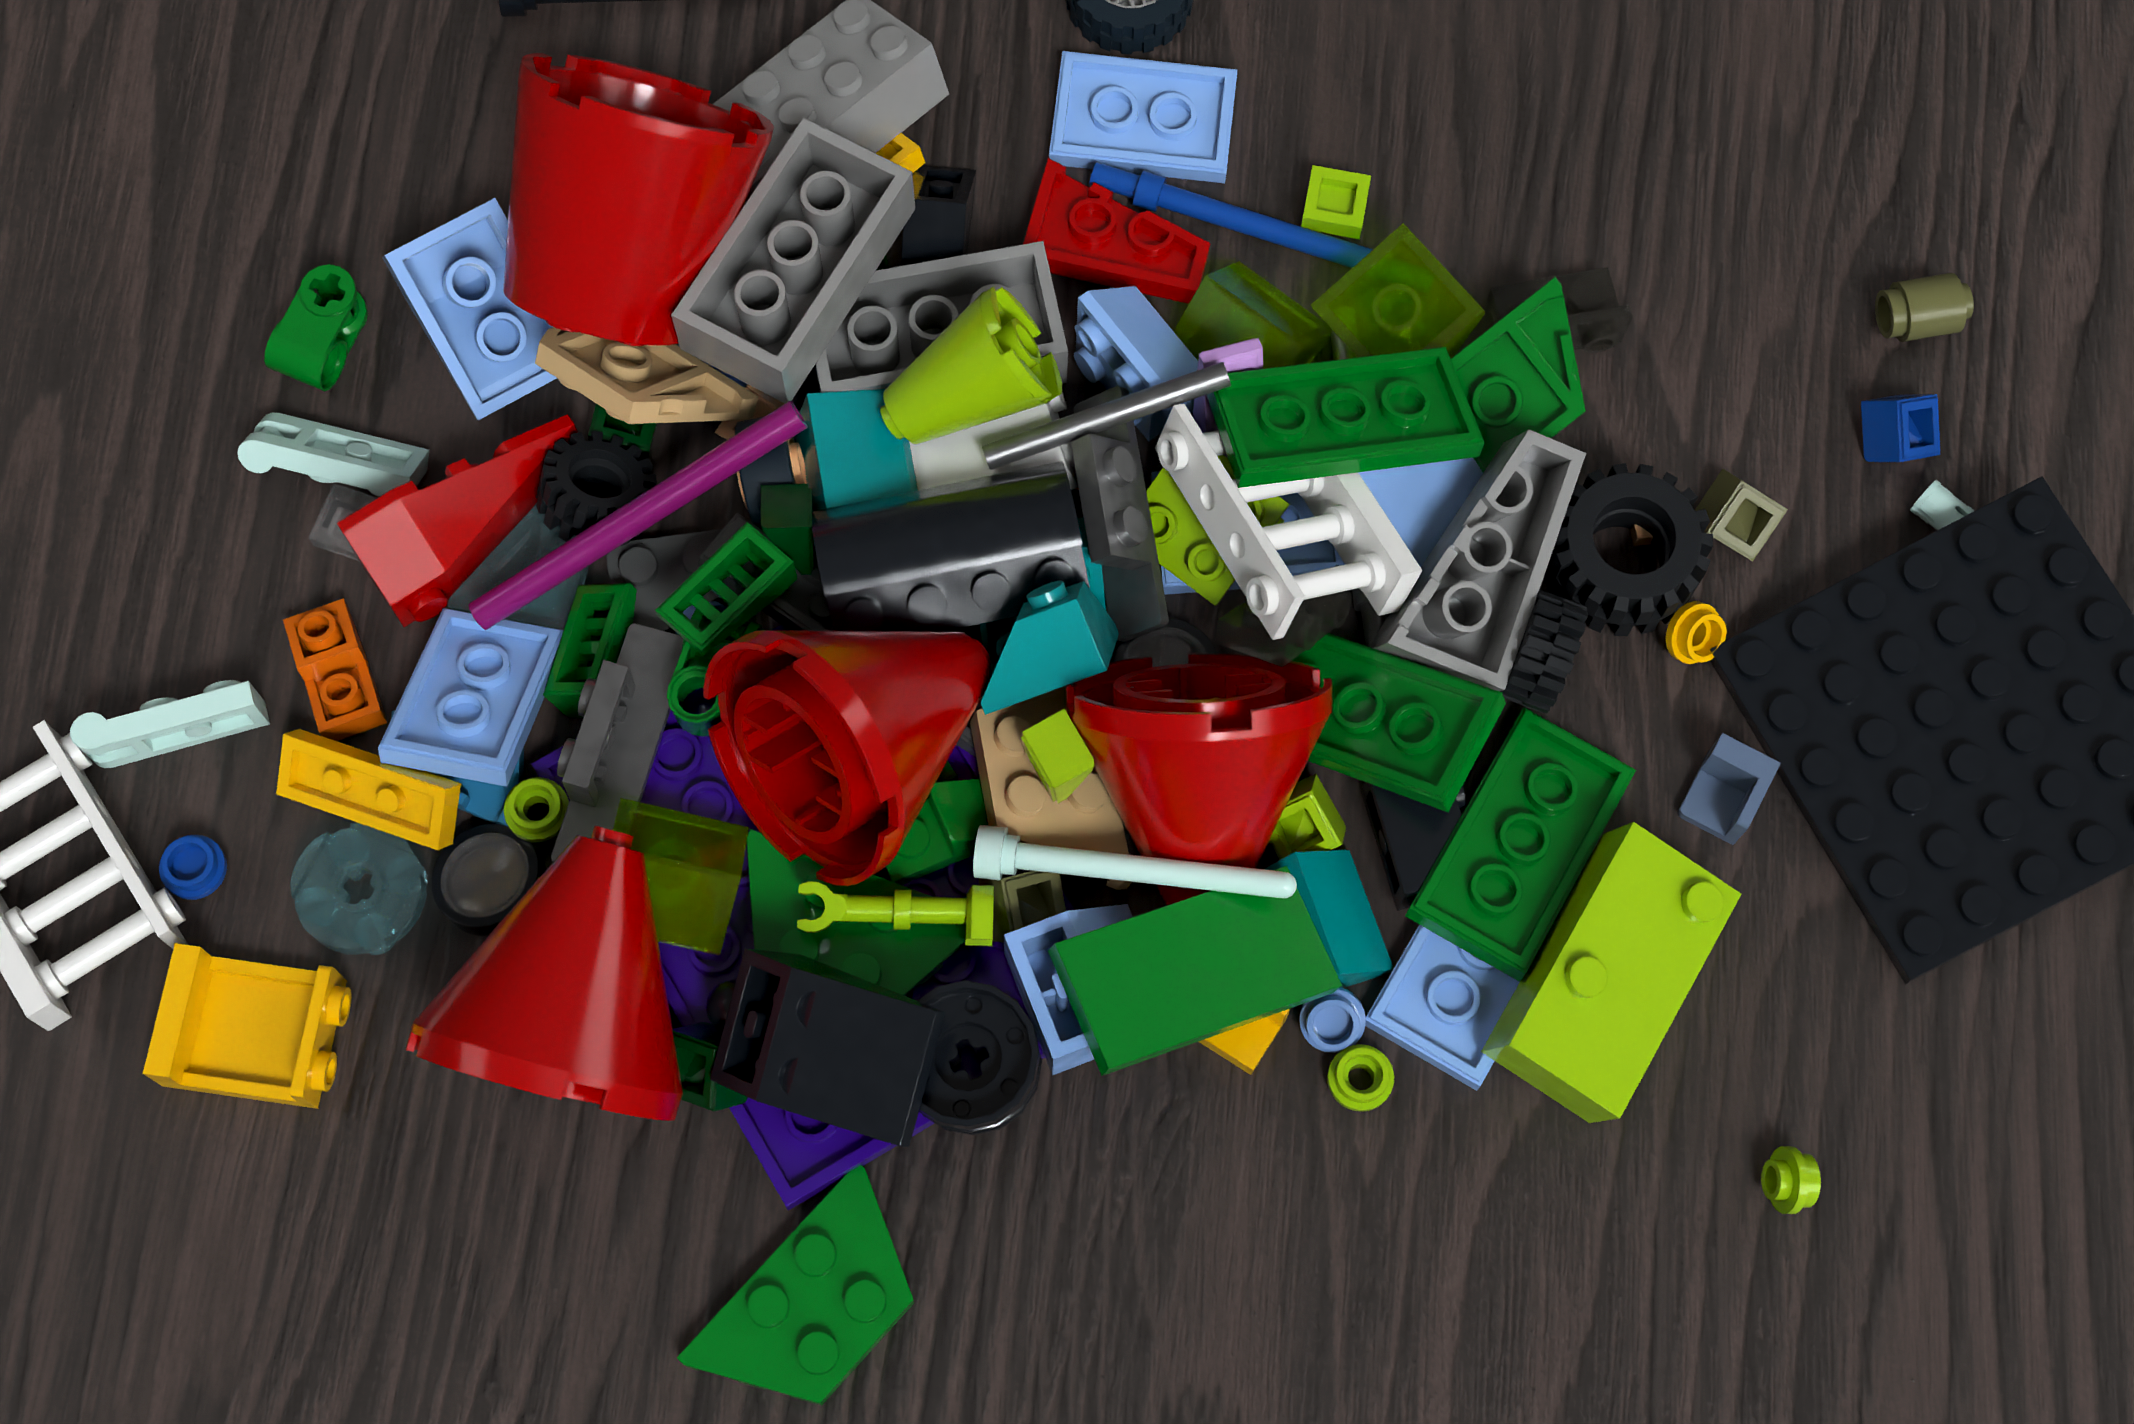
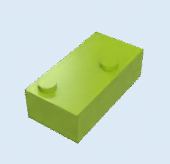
[1481,822,1742,1123]

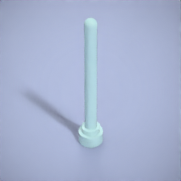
[973,825,1297,899]

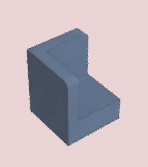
[1678,733,1781,845]

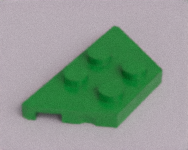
[1451,277,1586,473]
[747,829,966,996]
[677,1165,915,1406]

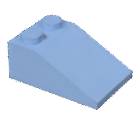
[382,198,557,420]

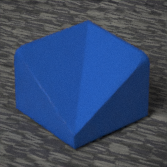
[1861,394,1940,462]

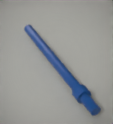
[1089,162,1438,293]

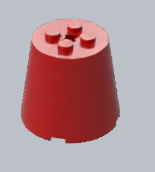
[503,53,774,346]

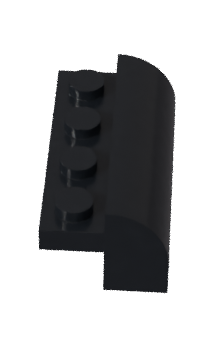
[812,461,1090,632]

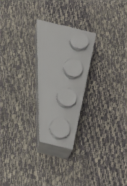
[1368,430,1586,692]

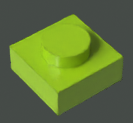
[1301,165,1371,239]

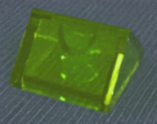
[1311,223,1485,358]
[1174,261,1332,372]
[613,798,749,955]

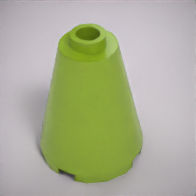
[880,286,1062,444]

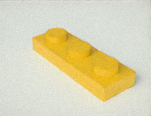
[276,729,461,850]

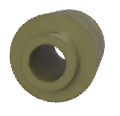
[1875,273,1974,342]

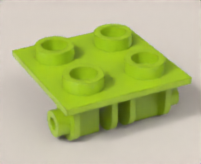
[1146,455,1290,606]

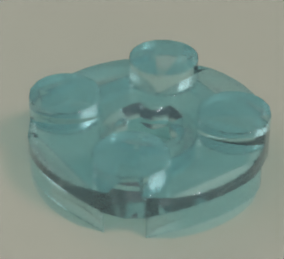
[290,823,428,955]

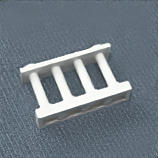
[1155,404,1423,640]
[0,720,188,1031]

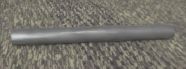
[982,362,1231,470]

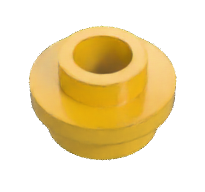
[1666,601,1727,664]

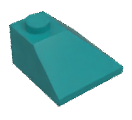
[980,581,1119,715]

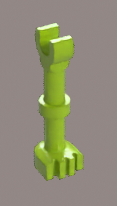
[797,881,994,946]

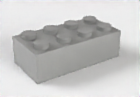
[713,0,949,207]
[671,117,915,403]
[815,241,1068,393]

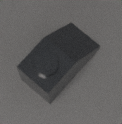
[901,165,977,266]
[1361,782,1466,911]

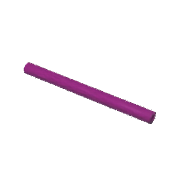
[468,401,808,630]

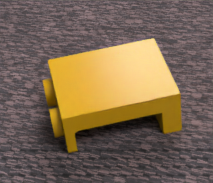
[143,943,351,1109]

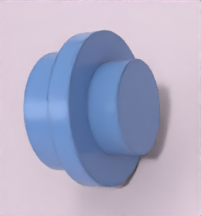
[1299,987,1366,1053]

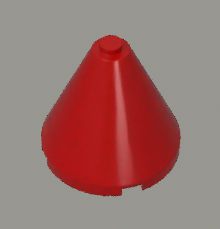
[703,630,991,886]
[1066,654,1332,906]
[405,825,683,1121]

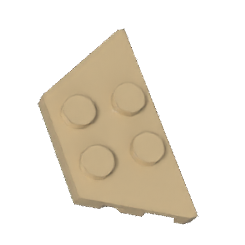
[535,327,759,424]
[970,686,1132,890]

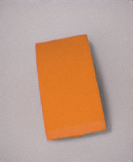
[283,598,387,741]

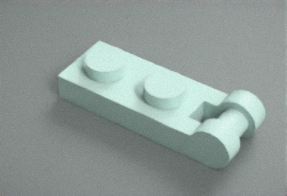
[237,412,429,497]
[70,680,270,768]

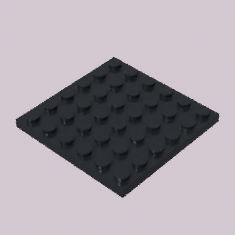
[1710,476,2134,984]

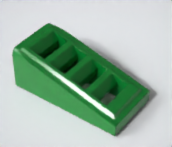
[655,522,797,655]
[543,583,637,718]

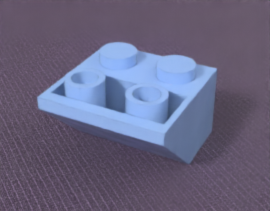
[1074,286,1198,441]
[1004,904,1133,1076]

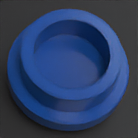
[159,834,227,900]

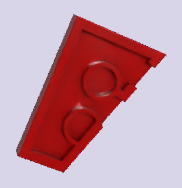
[1023,158,1210,305]

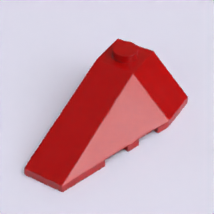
[337,414,577,627]

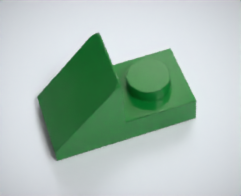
[885,779,989,885]

